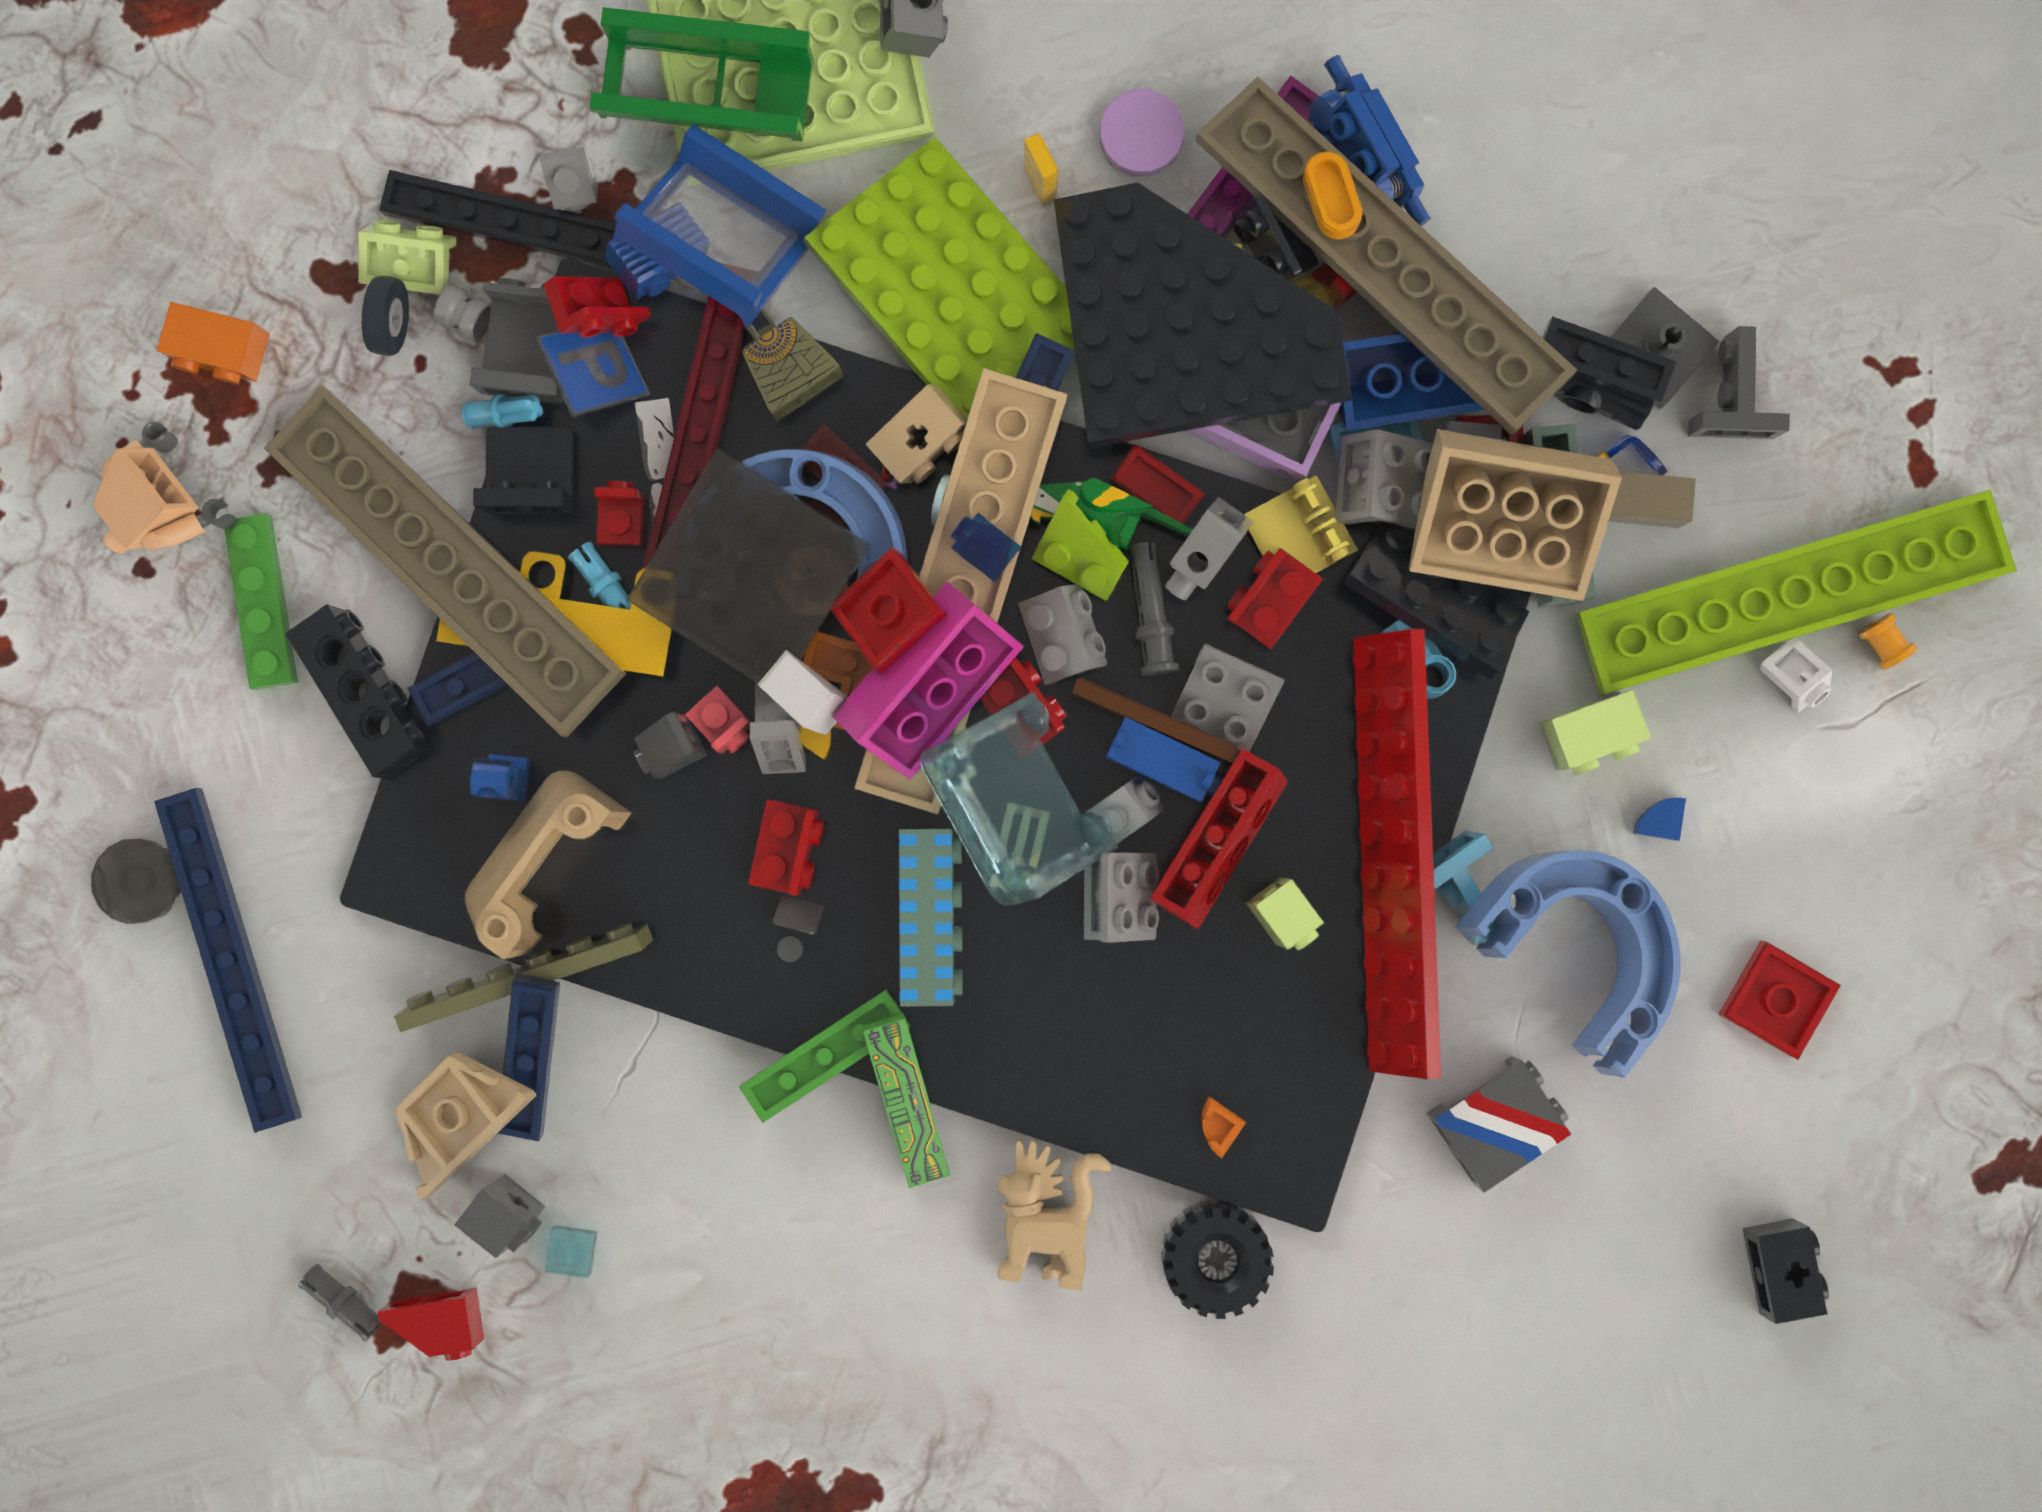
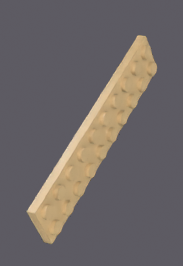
[854,368,1068,814]

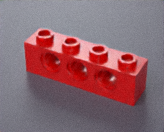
[1150,748,1288,930]

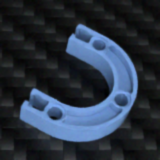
[676,450,908,602]
[1455,850,1680,1078]

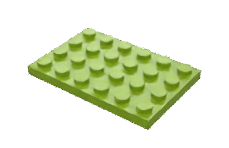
[804,137,1075,419]

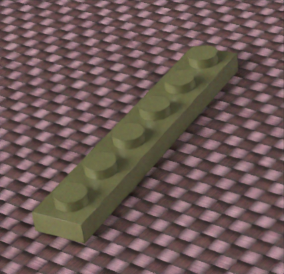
[394,922,653,1032]

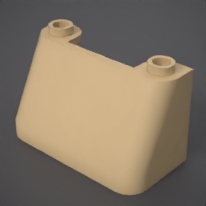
[465,771,632,960]

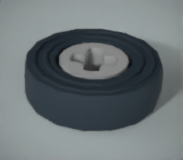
[361,276,409,356]

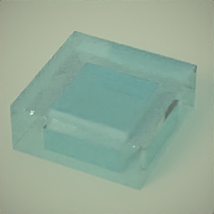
[545,1225,598,1278]

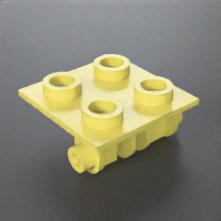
[1244,475,1358,573]

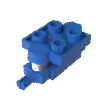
[1310,55,1431,226]

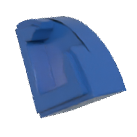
[1633,798,1686,841]

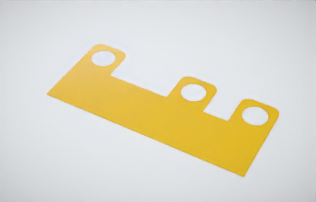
[436,552,679,676]

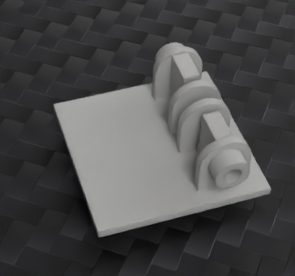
[1170,644,1285,752]

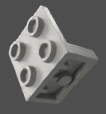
[1335,429,1433,528]

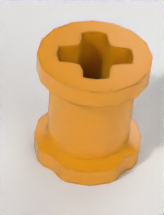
[1858,613,1918,670]

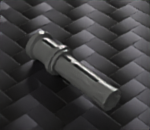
[1128,542,1180,676]

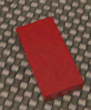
[1109,444,1205,524]

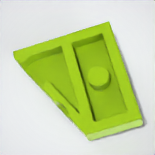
[1032,489,1129,601]

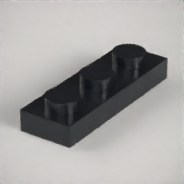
[1542,316,1676,406]

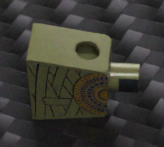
[742,309,844,422]

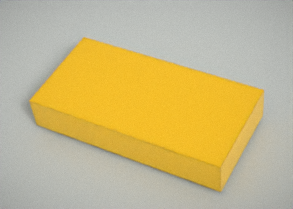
[1024,133,1058,206]

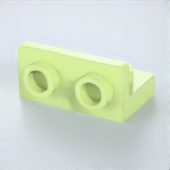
[358,220,456,295]

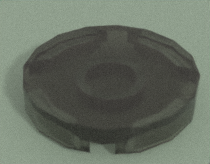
[91,838,181,924]

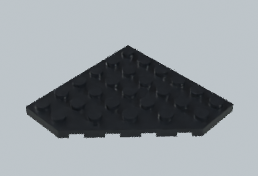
[1053,182,1352,448]

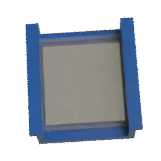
[613,124,826,328]

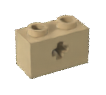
[866,384,968,484]

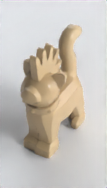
[997,1139,1111,1290]

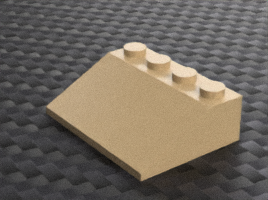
[1409,429,1622,601]

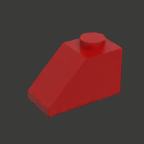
[377,1287,485,1361]

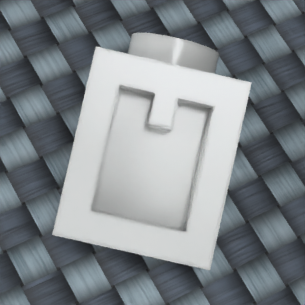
[1760,637,1833,713]

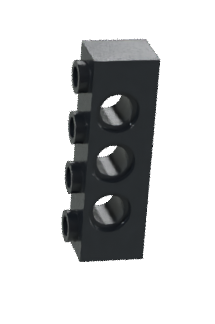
[285,604,433,780]

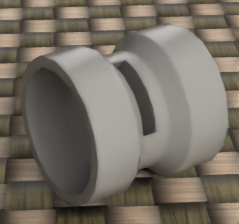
[433,284,491,342]

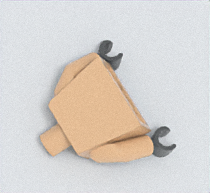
[94,422,236,553]

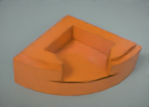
[1201,1096,1246,1159]

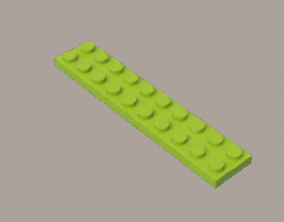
[1575,489,2017,695]

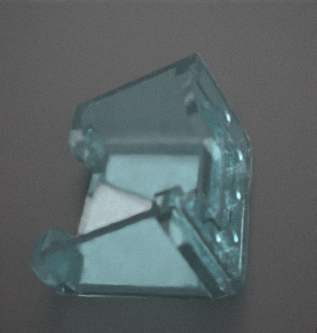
[920,692,1118,906]

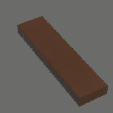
[1071,678,1239,765]

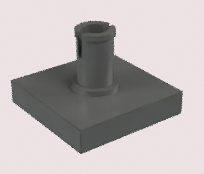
[1610,286,1720,409]

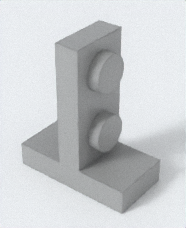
[750,656,806,775]

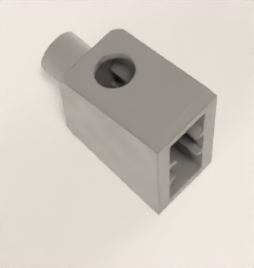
[1165,497,1253,600]

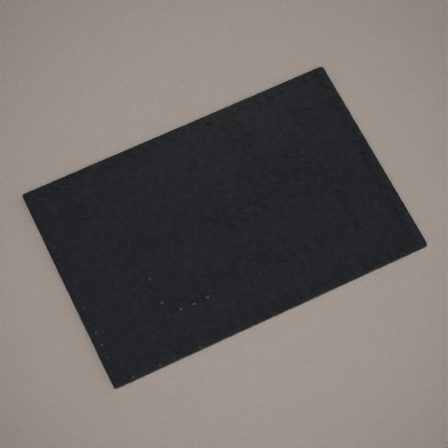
[340,258,1531,1233]

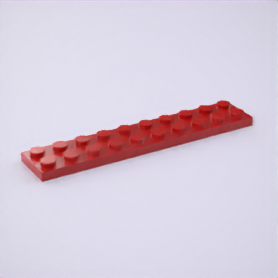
[1353,629,1441,1080]

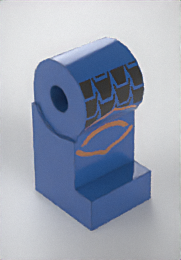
[470,754,531,801]

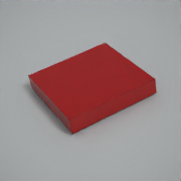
[828,547,947,673]
[1718,940,1841,1060]

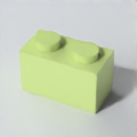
[1540,690,1652,775]
[1246,877,1324,950]

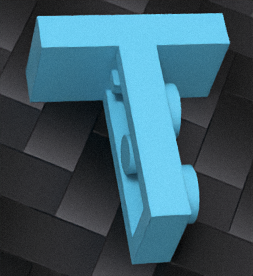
[1433,830,1497,945]

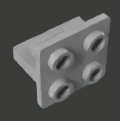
[1084,852,1159,942]

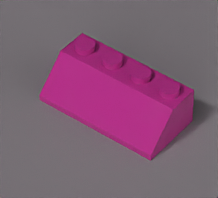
[832,581,1024,780]

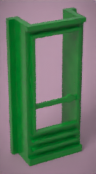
[589,7,813,142]

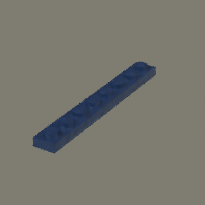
[154,788,302,1133]

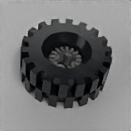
[1161,1200,1274,1319]

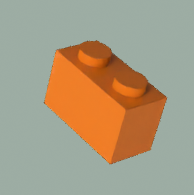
[157,301,270,385]

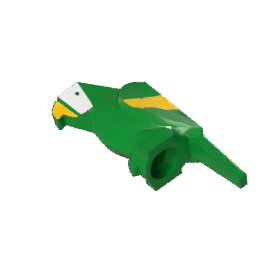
[1030,478,1193,550]

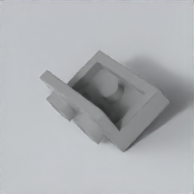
[1018,584,1107,685]

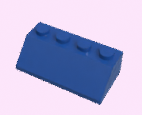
[1339,333,1484,431]

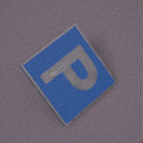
[536,331,650,417]

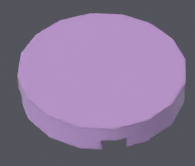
[1100,89,1184,176]

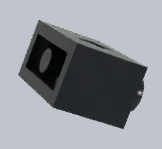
[1742,1219,1829,1324]

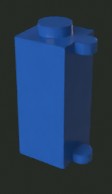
[1105,717,1223,803]

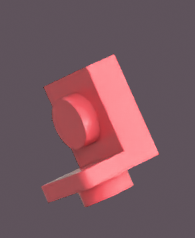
[685,686,752,754]

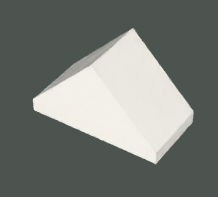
[758,650,848,735]

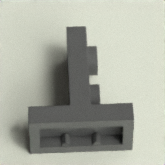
[1688,326,1790,439]

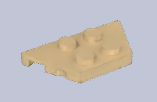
[395,1052,537,1200]

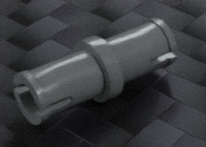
[298,1264,382,1341]

